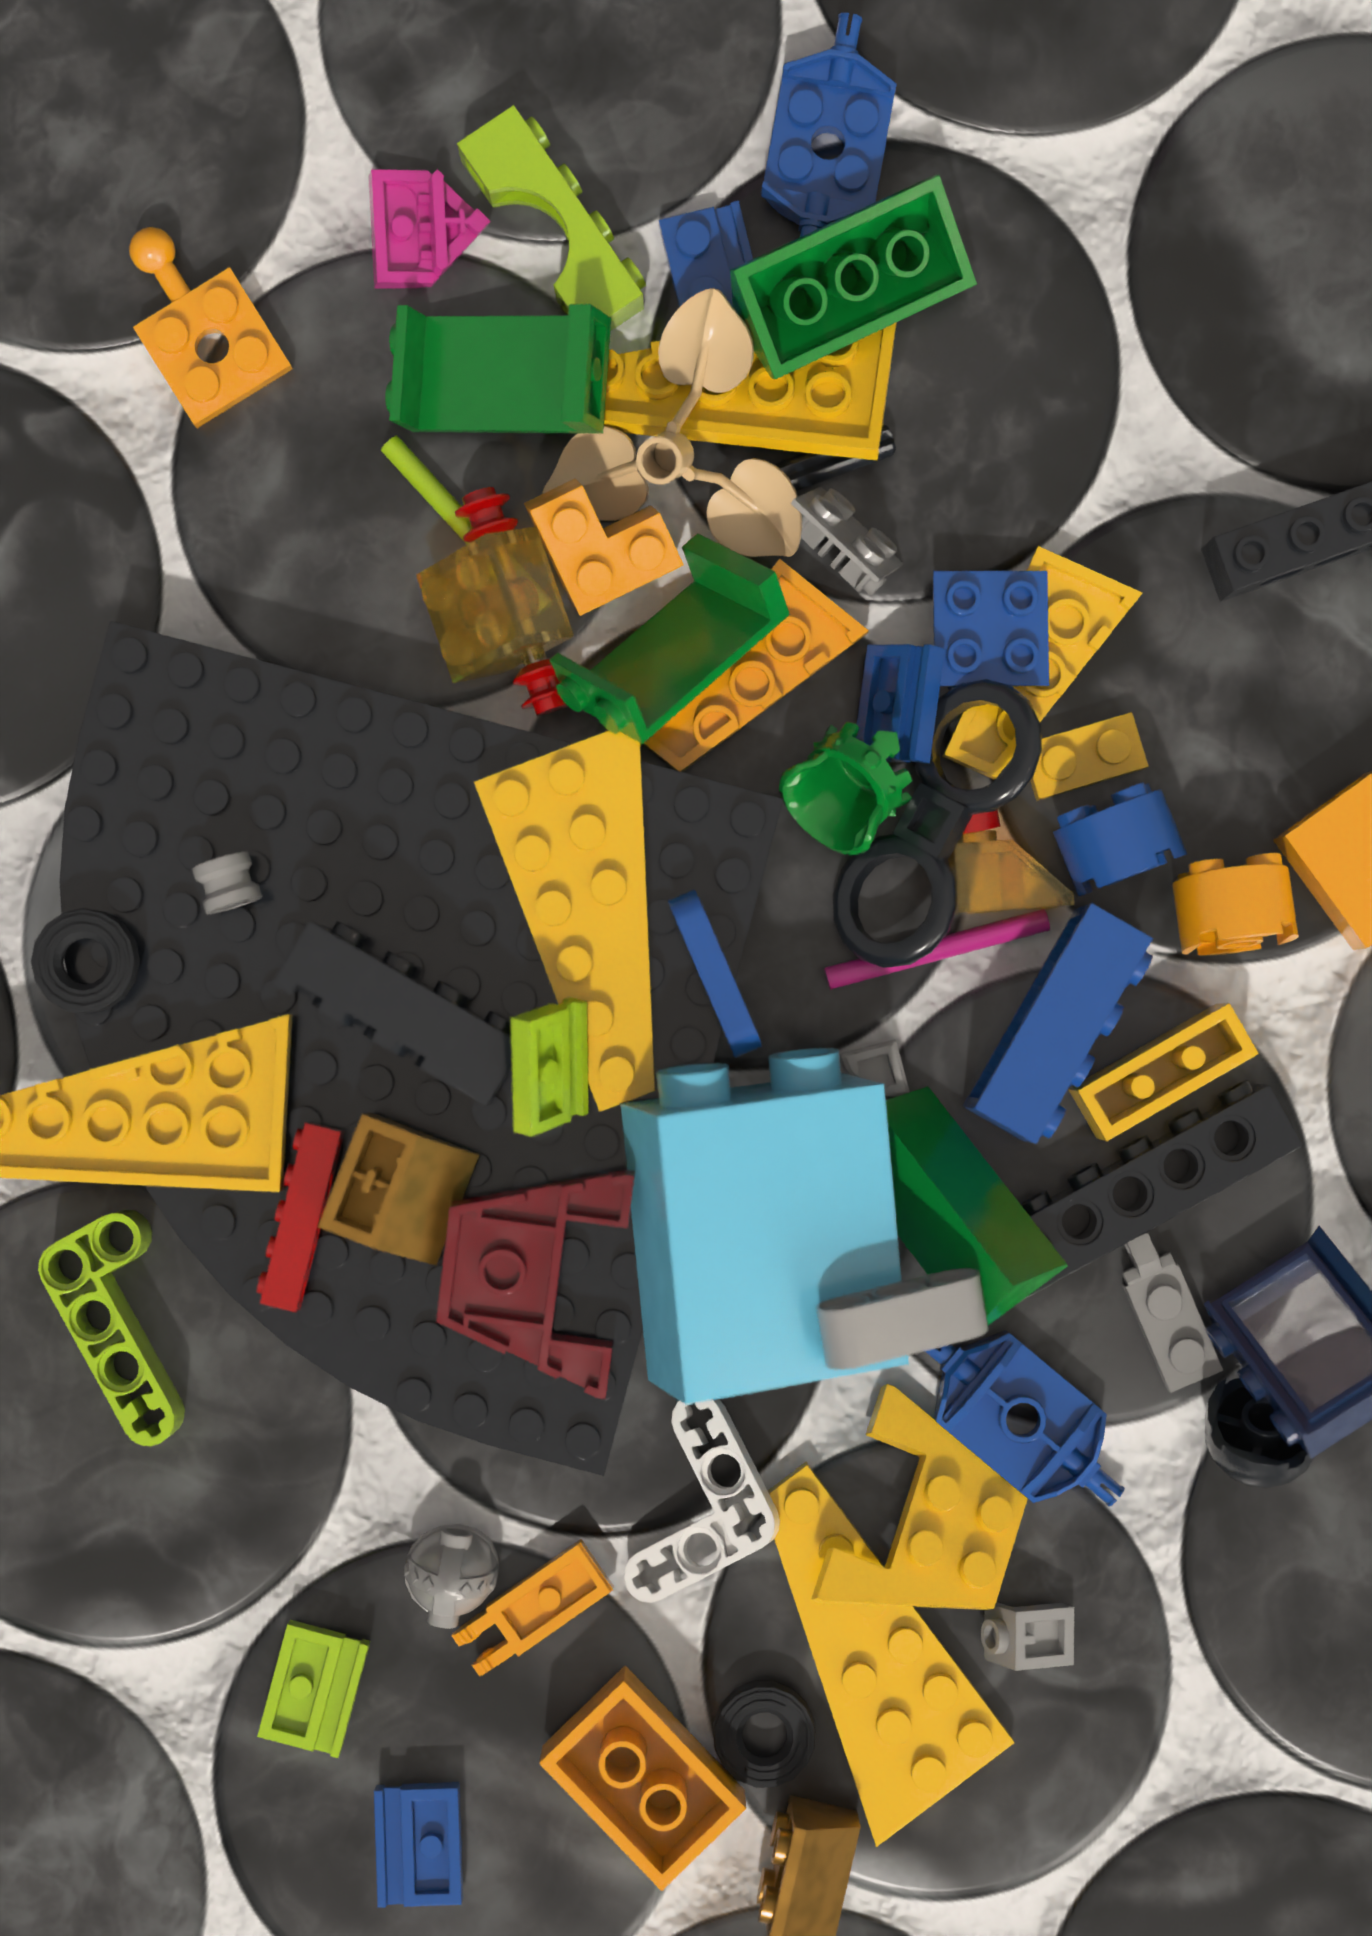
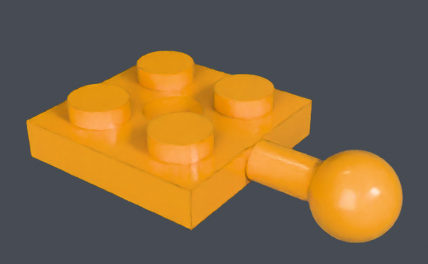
[129,227,293,428]

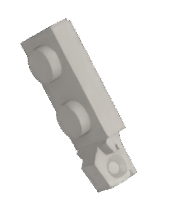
[1121,1232,1223,1393]

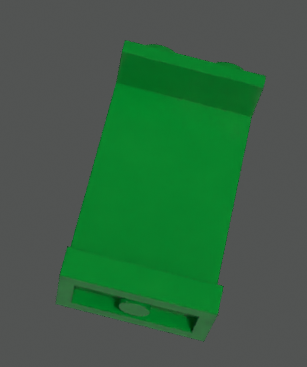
[385,304,611,434]
[550,533,790,744]

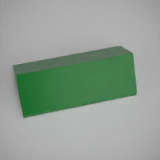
[730,174,977,380]
[885,1086,1067,1325]

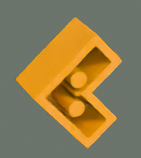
[524,478,684,616]

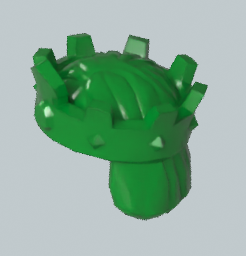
[779,722,912,855]

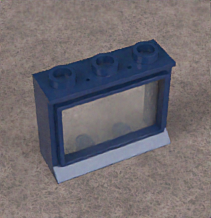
[1204,1226,1372,1459]

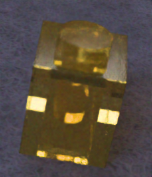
[949,830,1075,915]

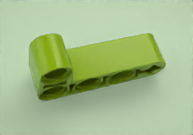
[38,1209,185,1446]

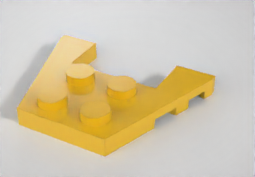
[811,1384,1028,1610]

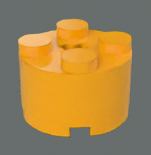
[1172,853,1298,955]

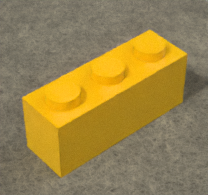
[1068,1003,1259,1141]

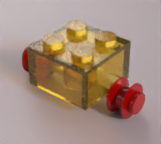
[416,487,574,716]

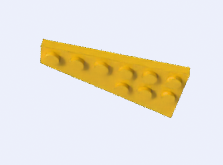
[604,322,897,461]
[474,730,655,1112]
[0,1014,292,1192]
[767,1462,1014,1847]

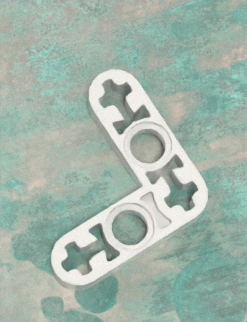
[624,1399,780,1603]

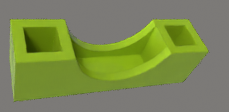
[457,105,647,332]

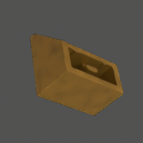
[318,1112,479,1266]
[757,1795,861,1936]

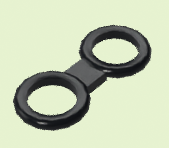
[833,679,1042,968]

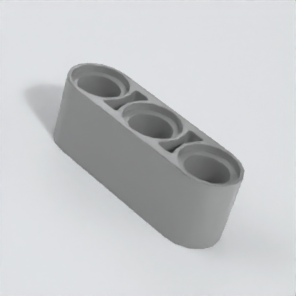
[817,1269,988,1369]

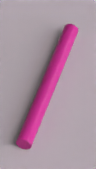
[824,909,1050,990]

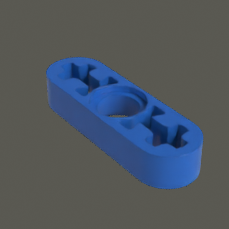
[668,889,762,1058]

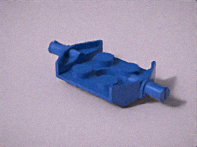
[761,13,897,237]
[925,1330,1125,1507]

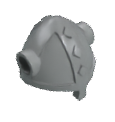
[404,1524,499,1629]

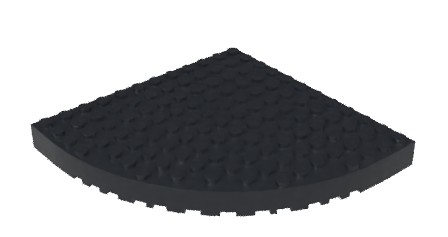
[59,621,783,1476]

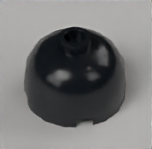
[1205,1372,1320,1488]

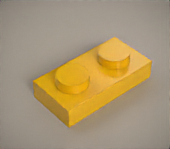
[1030,712,1149,801]

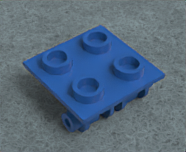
[933,571,1049,690]

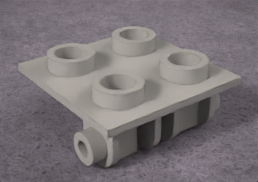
[791,486,903,596]

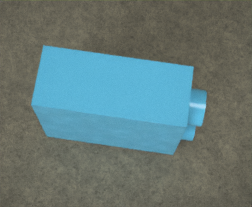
[621,1048,909,1405]

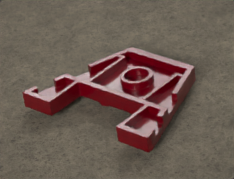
[436,1170,636,1399]

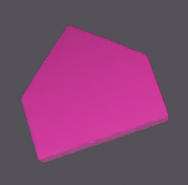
[369,169,490,289]

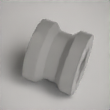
[192,851,262,915]

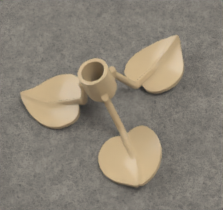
[543,288,802,557]

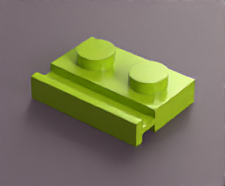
[511,997,589,1137]
[257,1619,371,1758]

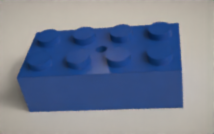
[962,903,1153,1144]

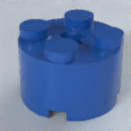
[1053,782,1187,897]

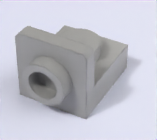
[981,1602,1074,1671]

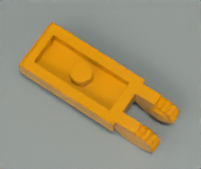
[451,1539,614,1676]

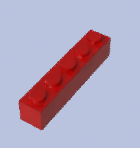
[257,1122,345,1312]

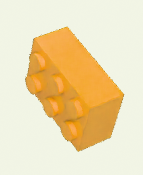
[539,1665,746,1891]

